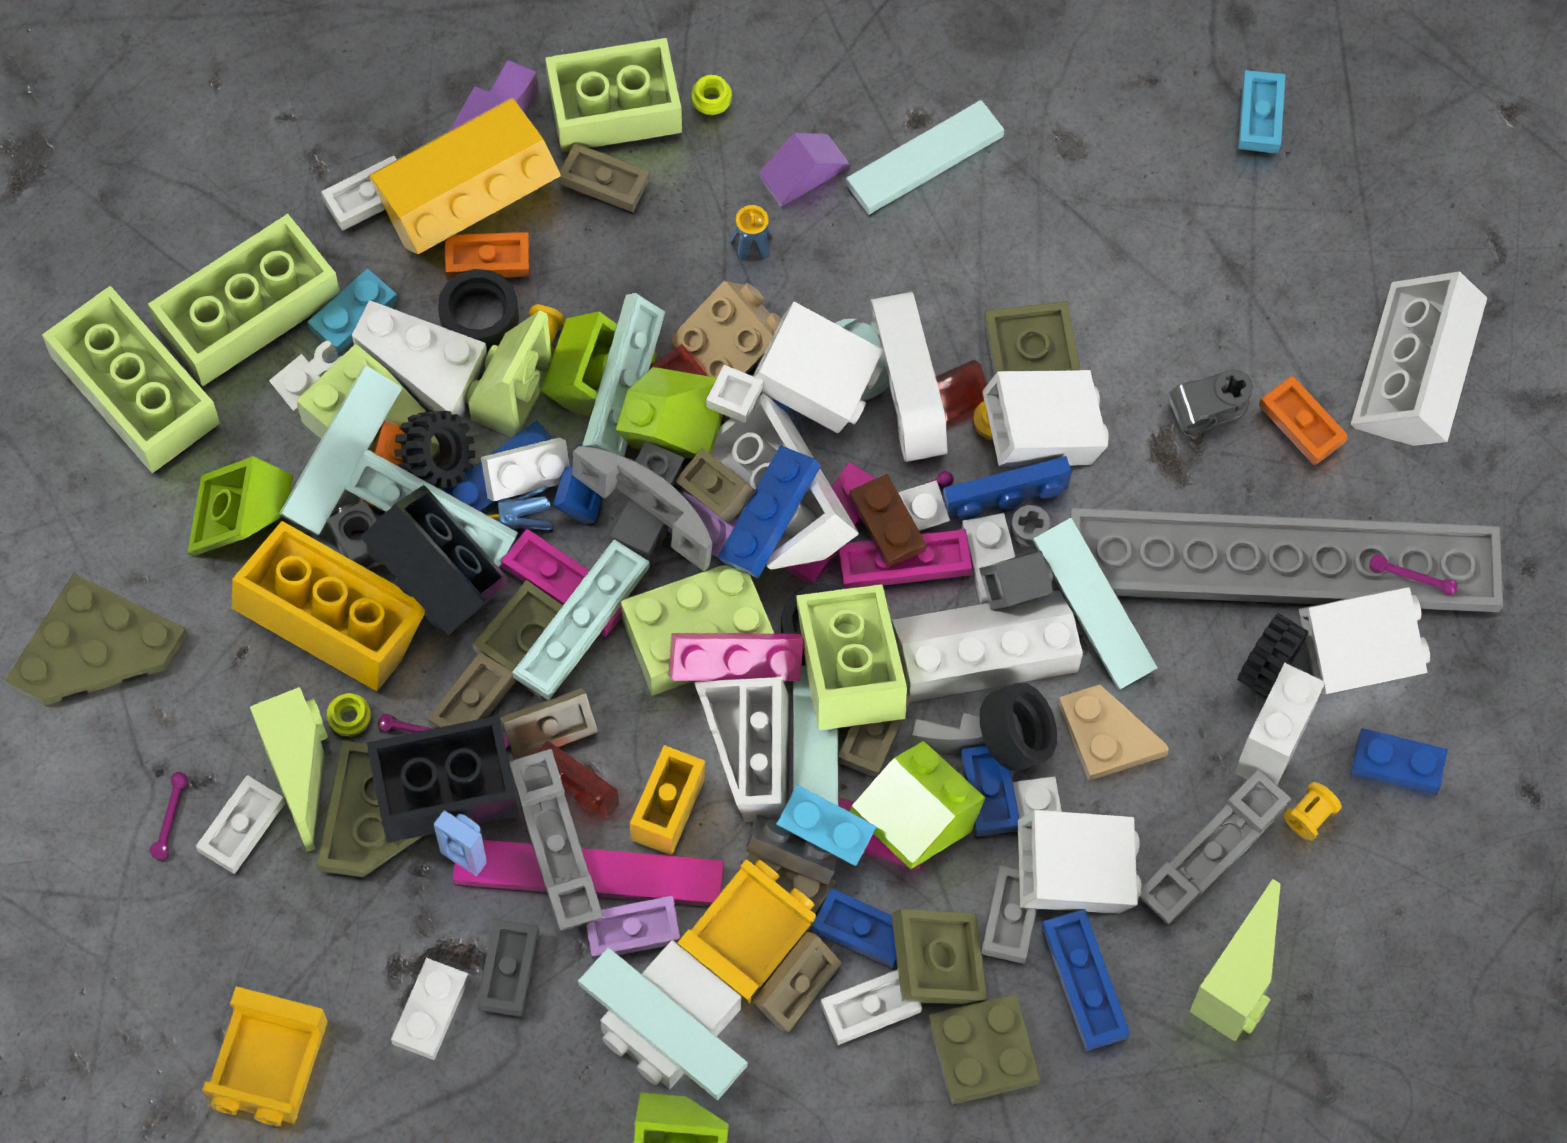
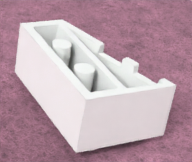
[352,300,487,424]
[694,677,789,822]

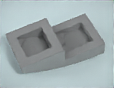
[911,713,986,755]

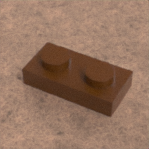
[849,474,927,568]

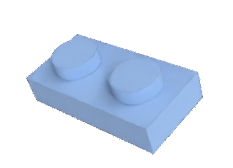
[433,810,487,876]

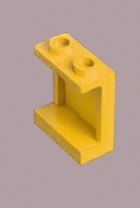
[677,859,816,1004]
[202,986,328,1126]

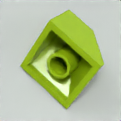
[616,367,724,459]
[187,456,294,556]
[634,1092,729,1143]

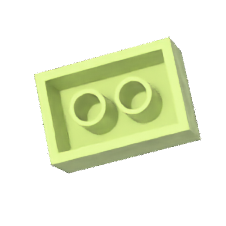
[545,38,682,153]
[621,564,774,696]

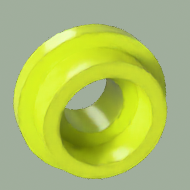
[691,75,732,115]
[327,693,371,737]

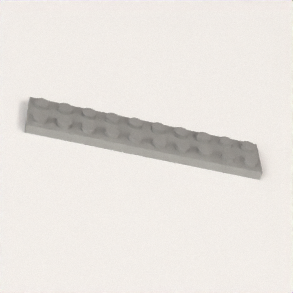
[1070,508,1503,612]

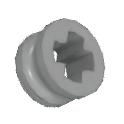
[1011,505,1050,548]

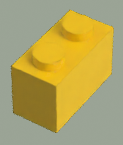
[630,745,706,856]

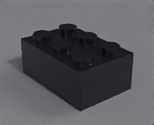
[360,485,511,635]
[366,715,519,843]

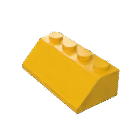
[368,98,561,254]
[231,521,425,692]

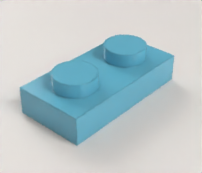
[1238,70,1286,153]
[307,268,398,355]
[776,785,877,866]

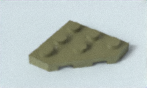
[5,573,188,706]
[317,741,422,877]

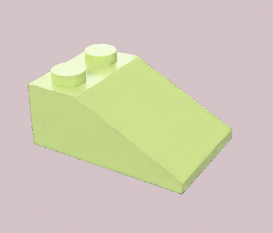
[466,311,552,438]
[296,344,440,460]
[796,584,907,731]
[250,687,328,852]
[1189,879,1280,1042]

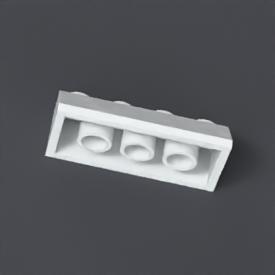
[1350,271,1487,446]
[712,393,859,569]
[891,590,1083,702]

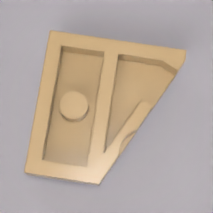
[1058,684,1169,781]

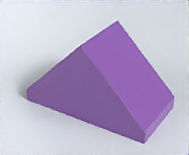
[759,133,850,207]

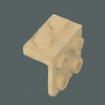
[672,280,781,378]

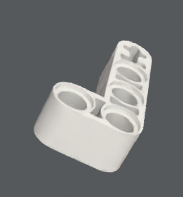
[870,292,947,462]

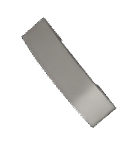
[572,446,712,572]
[509,749,603,932]
[1139,769,1291,925]

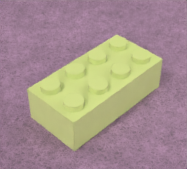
[148,214,340,387]
[42,286,220,474]

